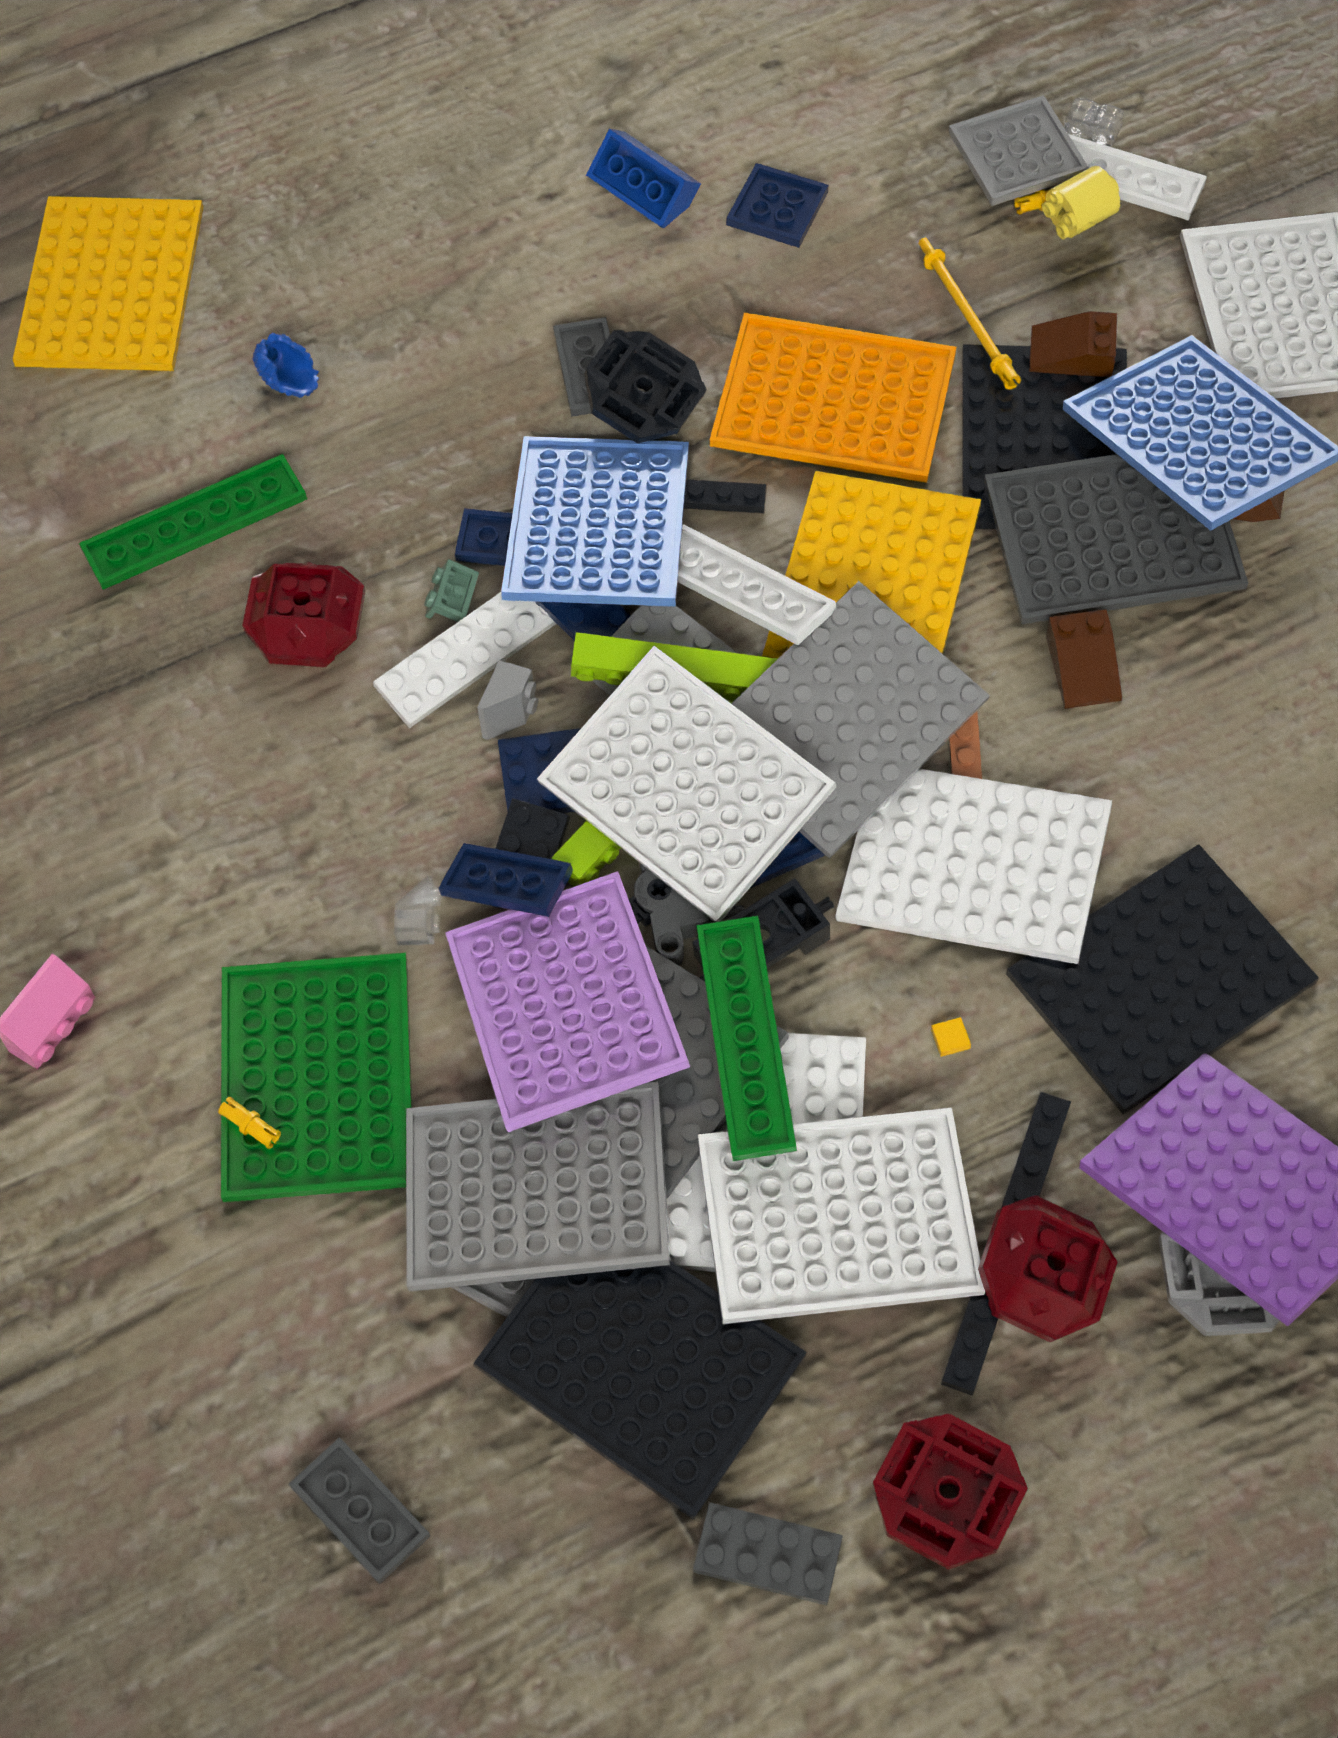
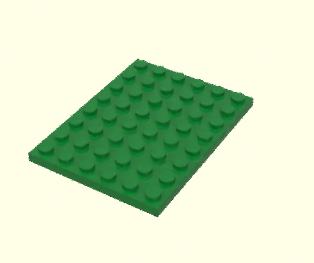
[221,952,412,1202]

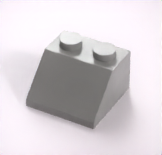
[477,660,538,740]

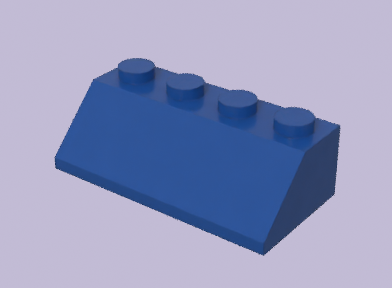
[586,128,701,228]

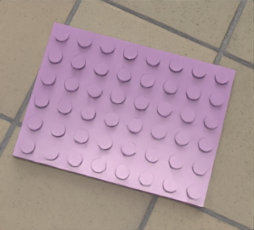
[445,871,690,1132]

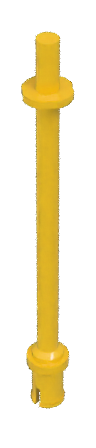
[918,238,1021,390]

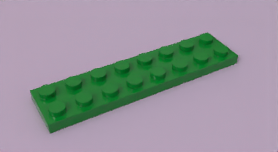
[79,454,307,590]
[696,916,797,1161]

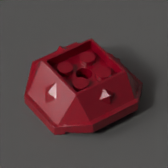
[242,562,366,667]
[978,1195,1118,1343]
[872,1414,1028,1570]

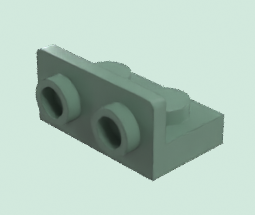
[424,559,479,622]

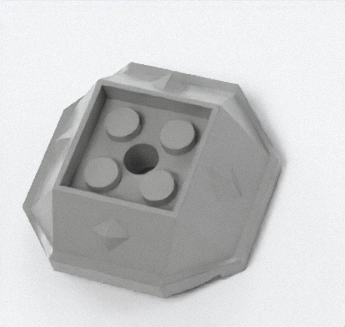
[1159,1232,1280,1336]

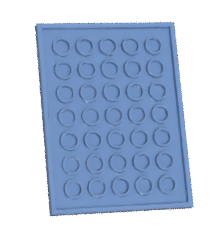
[1063,335,1338,531]
[501,436,689,607]

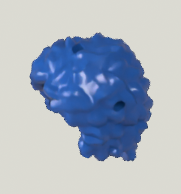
[252,333,319,398]

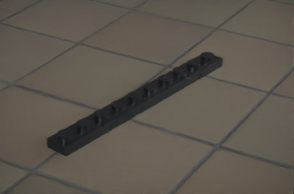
[941,1092,1071,1396]

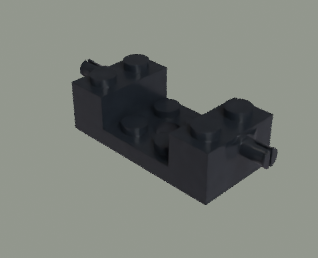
[692,878,834,981]

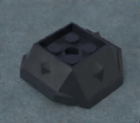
[584,330,707,443]

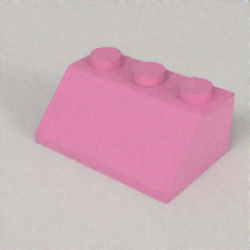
[0,953,95,1070]

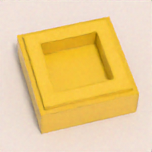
[931,1017,971,1057]

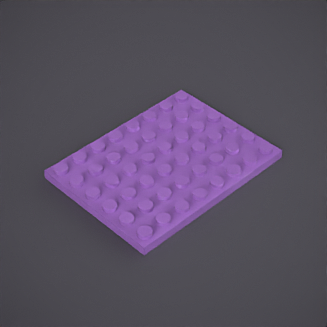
[1079,1053,1338,1326]

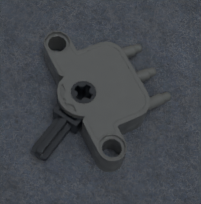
[629,863,745,966]

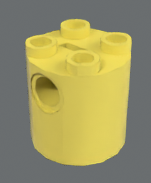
[1042,166,1120,240]

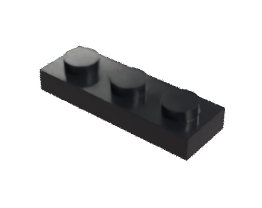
[684,479,766,514]

